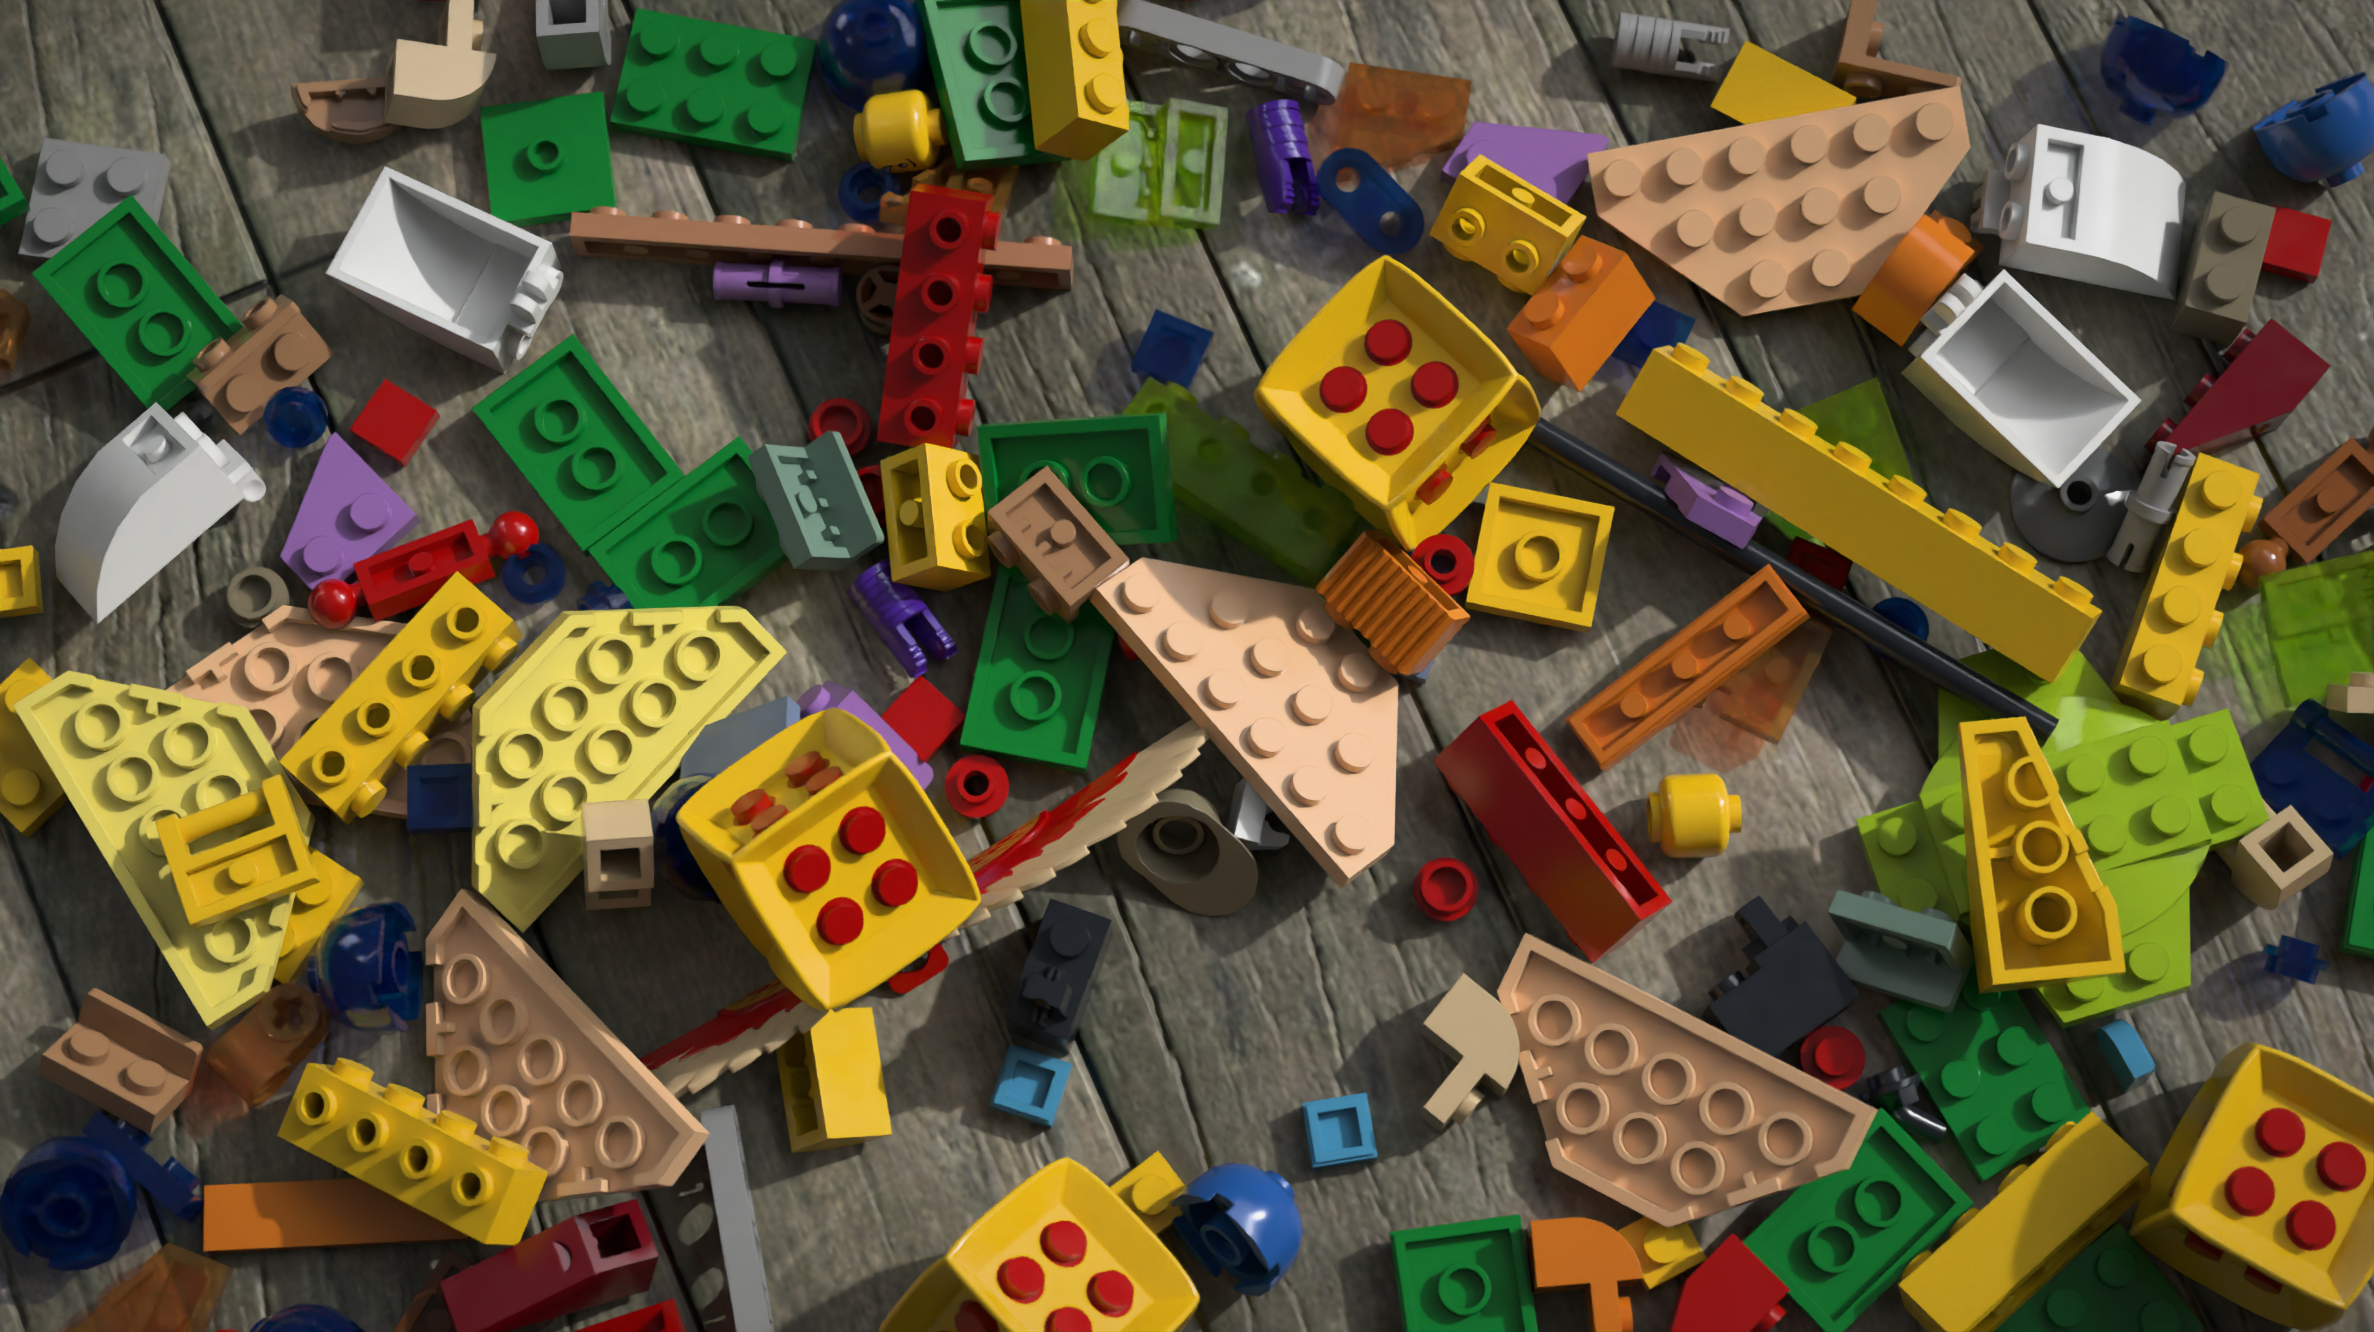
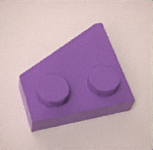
[1440,121,1610,206]
[280,432,421,591]
[1650,451,1769,549]

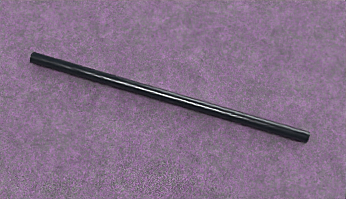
[1524,416,2060,747]

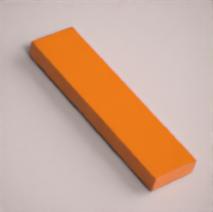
[1564,564,1810,773]
[204,1178,471,1254]

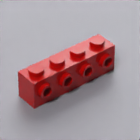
[876,183,1002,449]
[1433,700,1673,963]

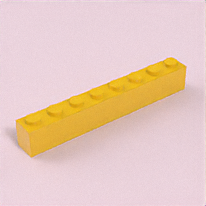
[1616,343,2103,684]

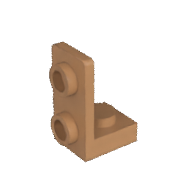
[1830,0,1962,99]

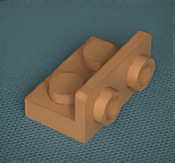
[186,294,335,435]
[986,466,1130,624]
[37,988,203,1134]

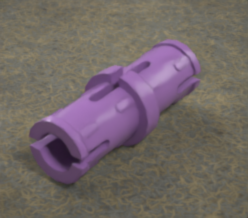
[713,258,843,309]

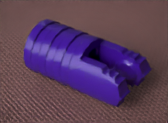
[1245,99,1321,216]
[846,558,959,679]

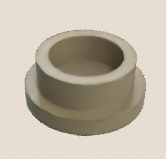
[224,567,290,630]

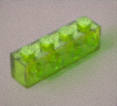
[1122,376,1359,590]

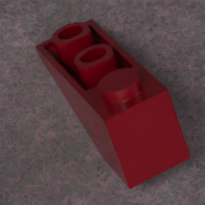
[2140,318,2331,475]
[439,1198,659,1332]

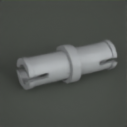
[2106,441,2196,573]

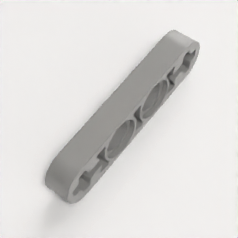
[1116,0,1345,106]
[701,1104,775,1332]

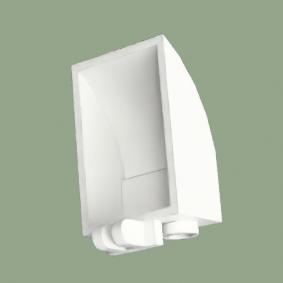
[1970,124,2186,300]
[326,166,563,374]
[1901,269,2142,489]
[55,402,266,624]

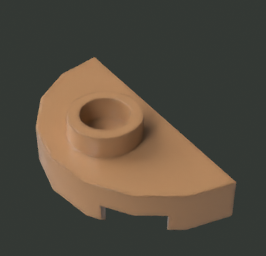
[291,77,402,144]

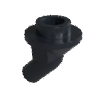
[1858,1065,1946,1145]

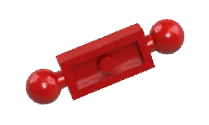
[308,511,539,630]

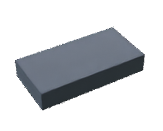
[680,695,800,796]

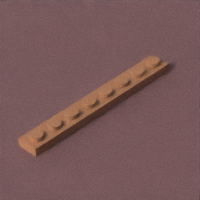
[569,206,1074,290]

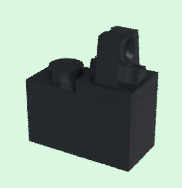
[1702,895,1861,1058]
[1005,898,1113,1054]

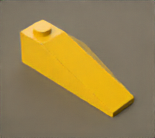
[1957,717,2126,994]

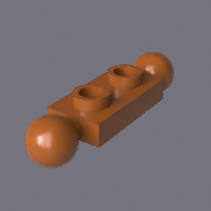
[2237,426,2374,590]

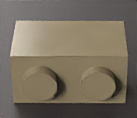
[2169,191,2276,347]

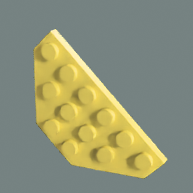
[471,605,787,933]
[13,670,315,1030]

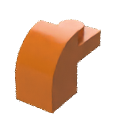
[1852,210,1985,347]
[1526,1217,1643,1332]

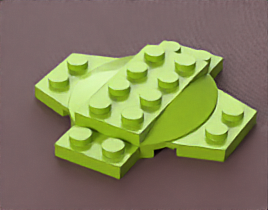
[1855,649,2269,1029]

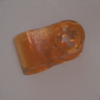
[205,983,332,1108]

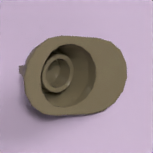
[1116,789,1259,917]

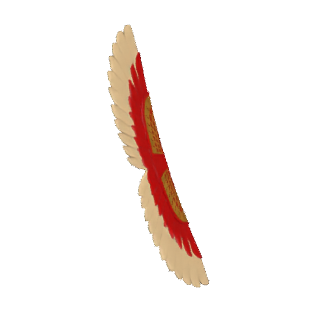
[639,719,1210,1100]

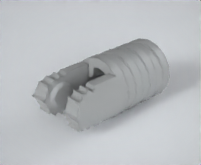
[1611,12,1730,84]

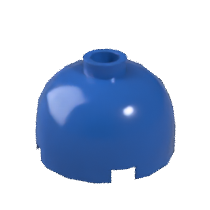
[2253,72,2374,188]
[1171,1162,1303,1297]

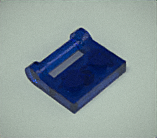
[2249,698,2374,861]

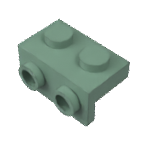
[747,431,884,571]
[1828,890,1975,1012]

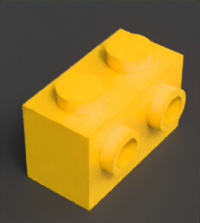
[1429,154,1586,296]
[880,443,991,592]

